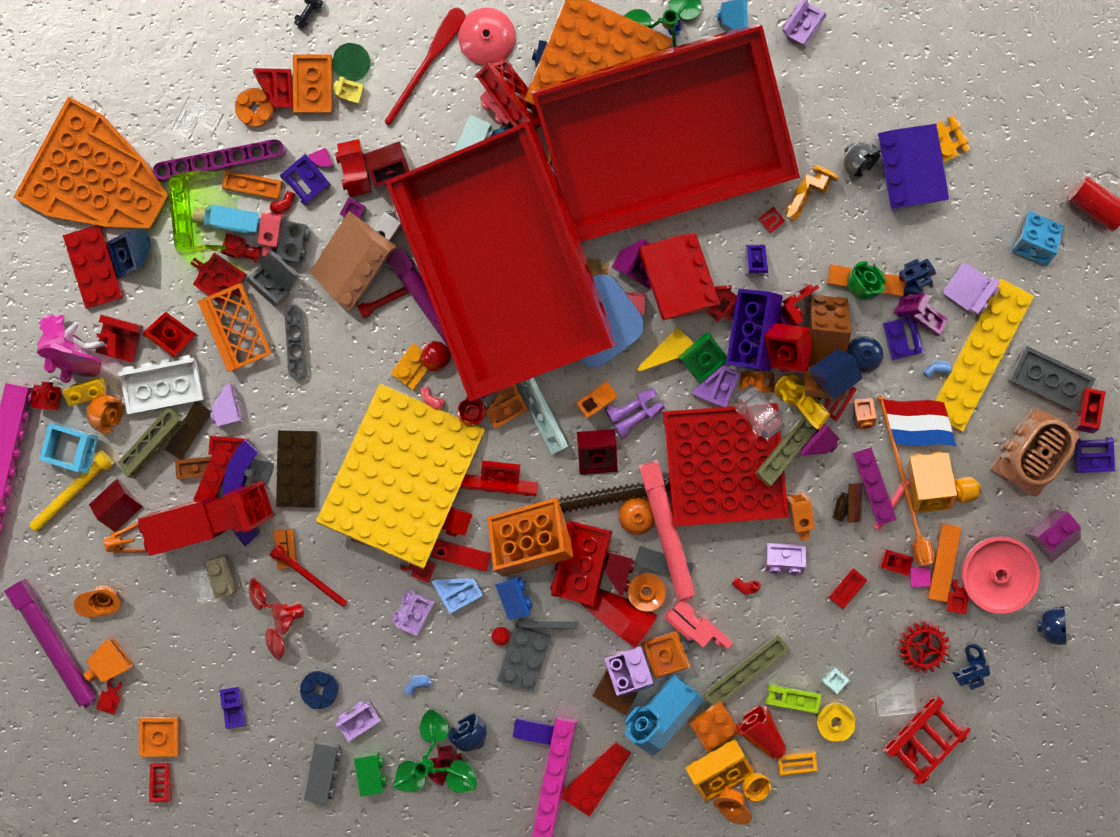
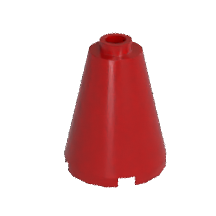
[736,706,786,759]

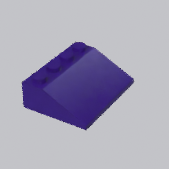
[878,124,949,211]

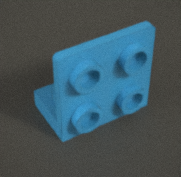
[1012,211,1064,266]

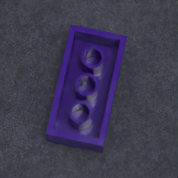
[726,288,783,372]

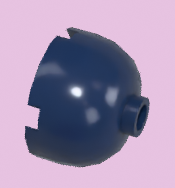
[847,336,883,374]
[1037,607,1067,645]
[448,713,487,752]

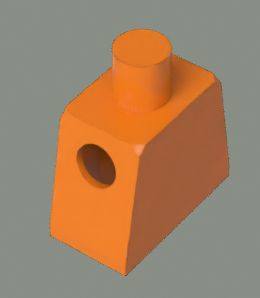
[787,493,815,541]
[83,637,134,683]

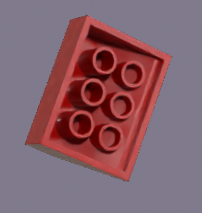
[638,233,720,320]

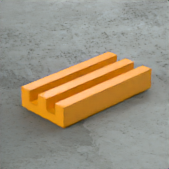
[777,751,818,776]

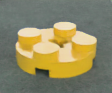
[816,702,855,742]

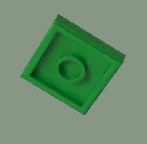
[678,332,727,384]

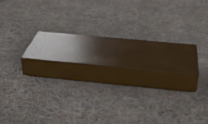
[165,401,213,460]

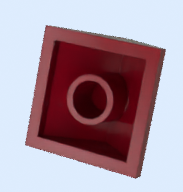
[89,478,143,532]

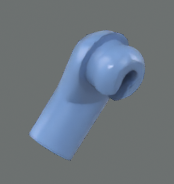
[922,361,952,378]
[403,675,431,696]

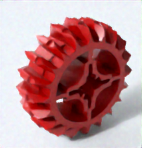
[898,621,950,673]

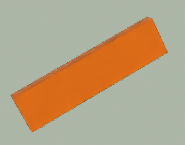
[827,264,905,296]
[927,523,961,602]

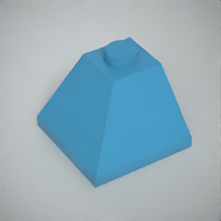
[717,0,748,32]

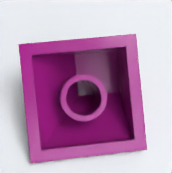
[611,239,650,289]
[797,424,840,456]

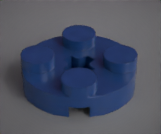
[300,670,339,709]

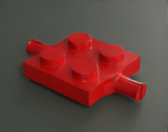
[190,253,249,305]

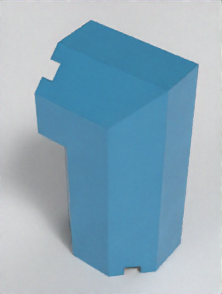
[625,673,704,755]

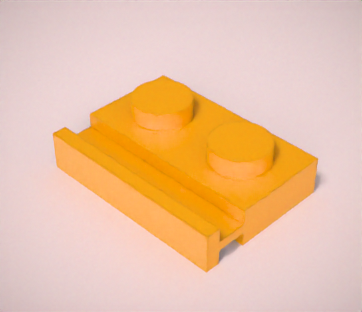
[390,343,428,390]

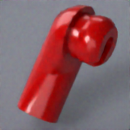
[269,190,295,214]
[731,577,761,595]

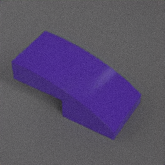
[220,687,246,729]
[512,718,554,745]

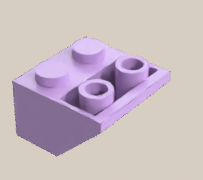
[605,647,654,696]

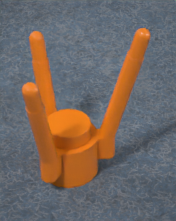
[104,522,148,554]

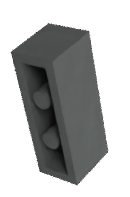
[304,740,342,804]

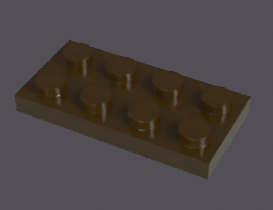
[276,430,317,508]

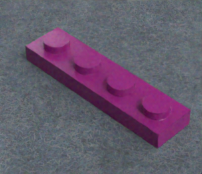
[853,447,897,526]

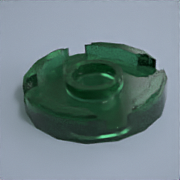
[332,43,371,82]

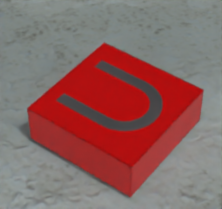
[758,206,785,233]

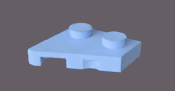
[432,578,483,614]

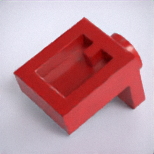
[97,330,121,357]

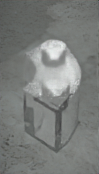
[733,384,785,440]

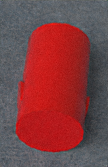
[1067,175,1120,232]

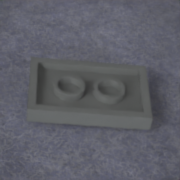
[496,625,551,691]

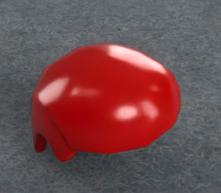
[420,341,451,372]
[457,397,486,426]

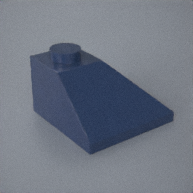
[107,229,151,279]

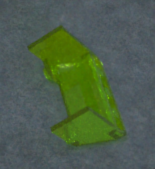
[168,170,226,256]

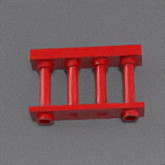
[881,696,971,785]

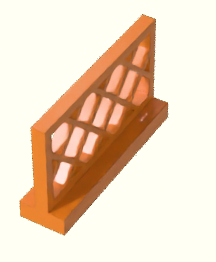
[197,283,272,372]

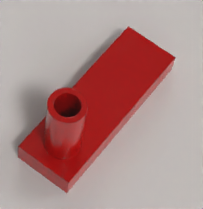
[431,539,491,572]

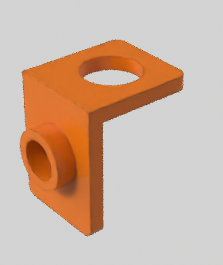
[740,371,775,392]

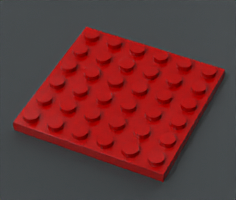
[663,403,789,527]

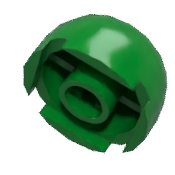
[847,261,886,301]

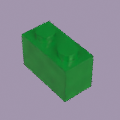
[354,751,387,797]

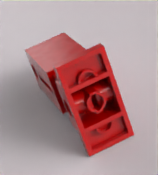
[138,480,274,556]

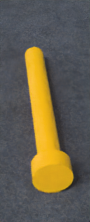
[29,450,114,532]

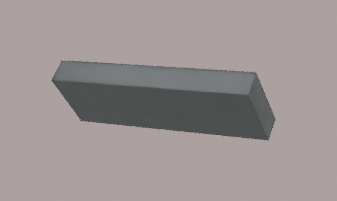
[635,546,694,576]
[519,618,577,629]

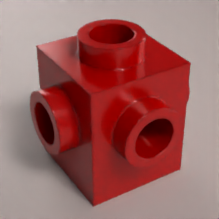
[31,381,61,410]

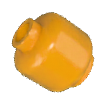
[954,476,981,503]

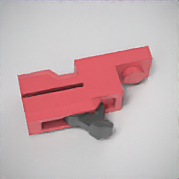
[664,599,733,652]

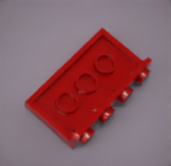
[550,521,613,606]

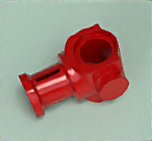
[220,233,262,263]

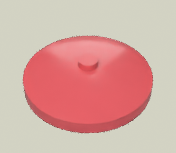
[961,536,1040,614]

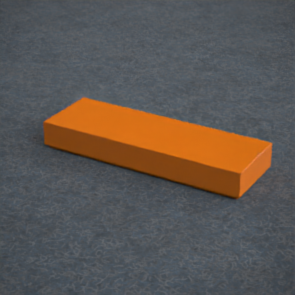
[222,170,283,200]

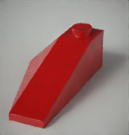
[580,589,657,648]

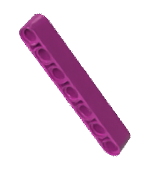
[153,139,286,182]

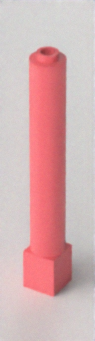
[638,460,695,601]

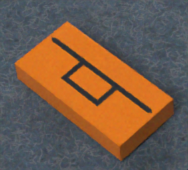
[274,529,297,569]

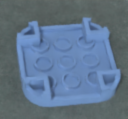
[580,274,645,367]

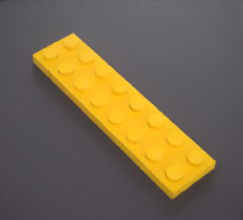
[934,278,1034,432]

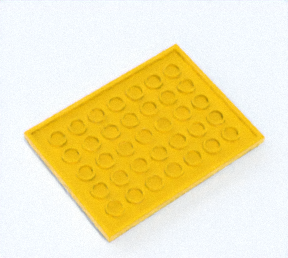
[316,384,485,569]

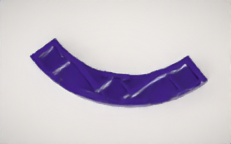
[223,439,260,547]

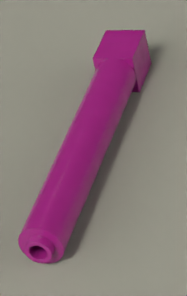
[386,247,449,348]
[4,579,96,708]

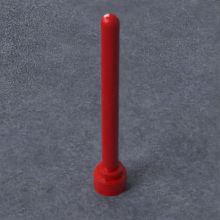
[357,286,409,319]
[269,543,347,607]

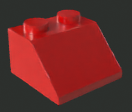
[764,323,813,373]

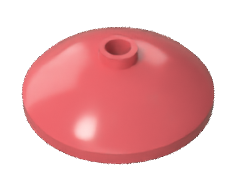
[458,7,516,66]

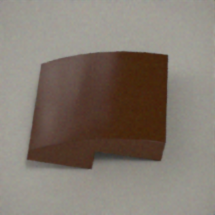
[847,482,862,523]
[592,668,639,715]

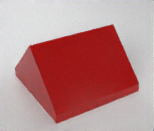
[143,311,196,358]

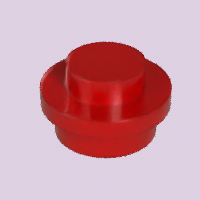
[491,627,510,646]

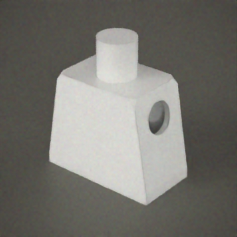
[374,210,403,242]

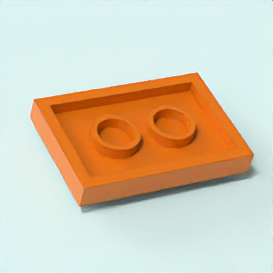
[293,54,333,113]

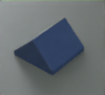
[807,349,862,401]

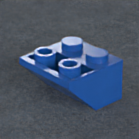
[495,575,533,620]

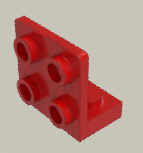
[781,284,819,326]
[96,314,143,362]

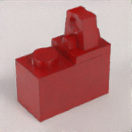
[1074,388,1106,434]

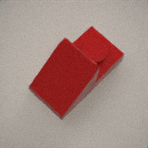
[879,548,914,576]

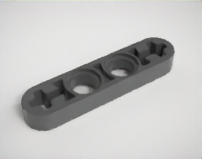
[284,304,307,379]

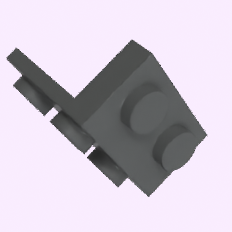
[246,250,298,307]

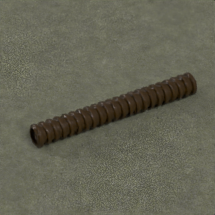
[549,476,670,513]

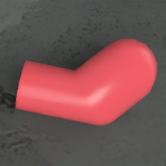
[420,387,445,410]

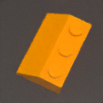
[685,740,754,803]

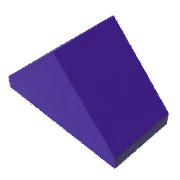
[746,245,768,275]

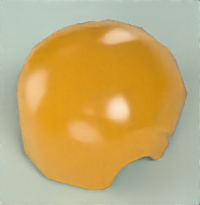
[742,773,772,802]

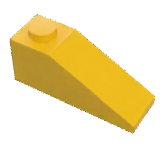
[637,327,693,372]

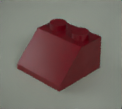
[577,429,618,475]

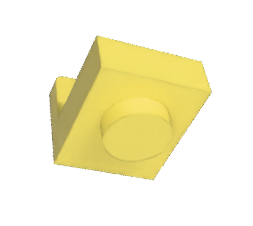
[333,76,364,104]

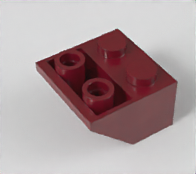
[364,141,410,190]
[604,550,635,596]

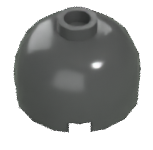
[843,141,881,180]

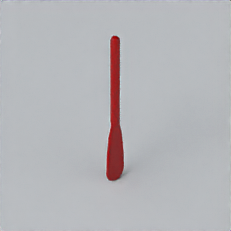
[385,7,465,125]

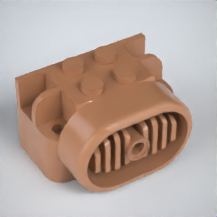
[990,407,1080,497]

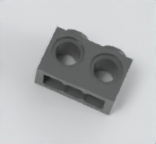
[276,220,310,264]

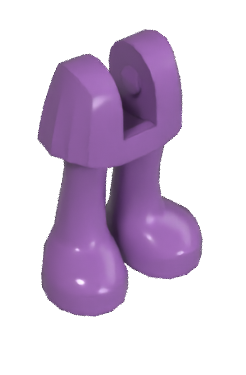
[604,389,665,440]

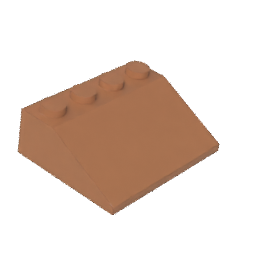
[310,211,396,311]

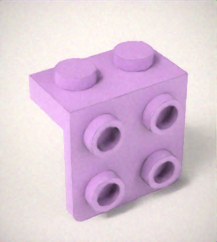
[943,263,1000,315]

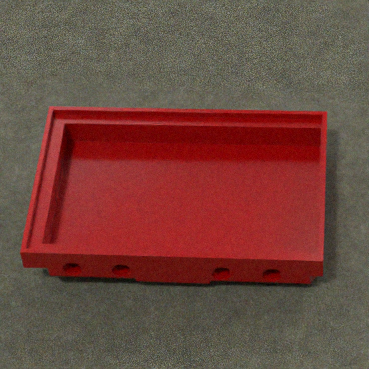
[531,24,800,243]
[385,122,616,402]

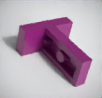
[894,293,948,336]

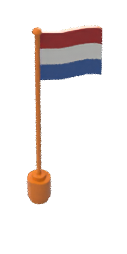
[877,396,957,566]

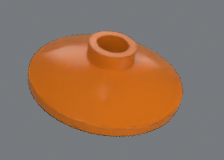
[628,573,666,612]

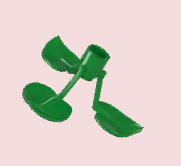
[624,0,701,47]
[392,709,477,793]

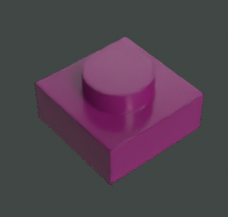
[340,197,366,219]

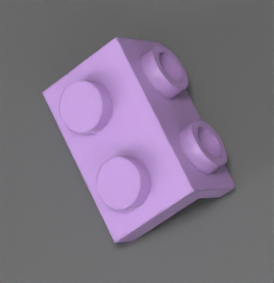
[783,0,827,47]
[335,701,381,742]

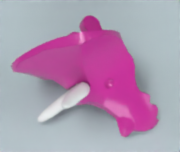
[36,314,106,383]

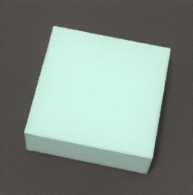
[822,667,850,694]

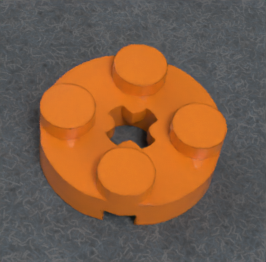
[235,88,274,127]

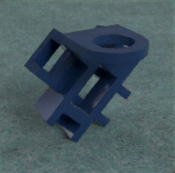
[899,259,936,296]
[952,643,990,690]

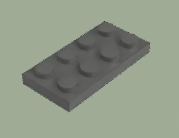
[1008,346,1095,413]

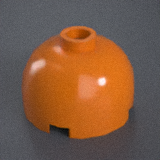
[86,394,124,434]
[618,497,655,535]

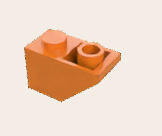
[576,381,618,418]

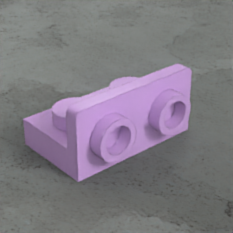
[765,543,806,576]
[392,589,434,636]

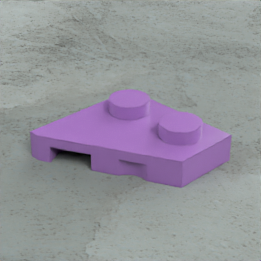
[691,365,740,407]

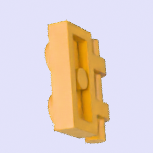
[936,115,970,163]

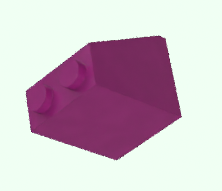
[1027,509,1081,563]

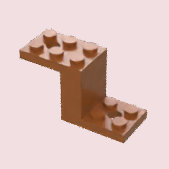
[803,294,851,400]

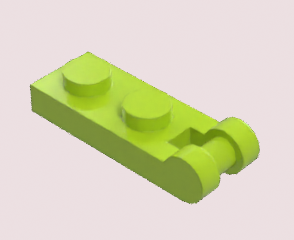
[765,684,822,714]

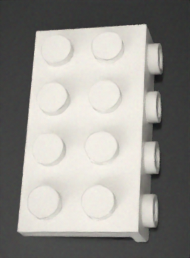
[117,355,204,414]

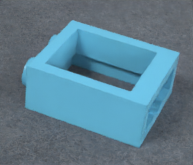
[203,205,261,234]
[39,423,98,473]

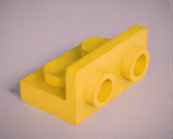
[62,377,107,406]

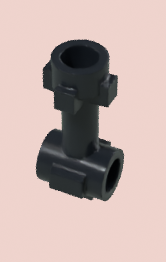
[293,0,324,29]

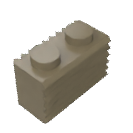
[204,555,236,599]

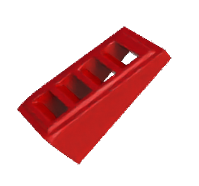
[149,763,171,803]

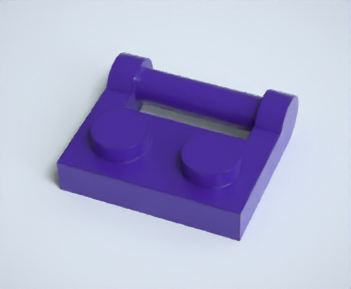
[280,154,331,206]
[882,317,925,360]
[1074,437,1115,473]

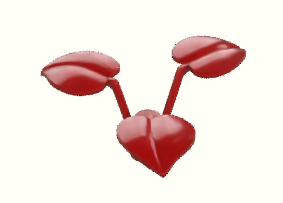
[249,577,304,661]

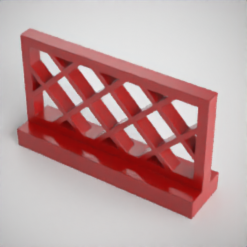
[475,58,541,129]

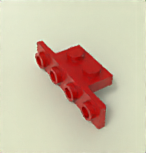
[460,460,538,496]

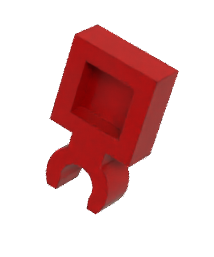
[400,561,436,583]
[946,579,969,615]
[96,678,123,715]

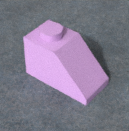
[210,383,242,426]

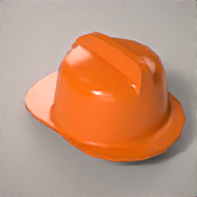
[74,585,121,617]
[713,786,752,824]

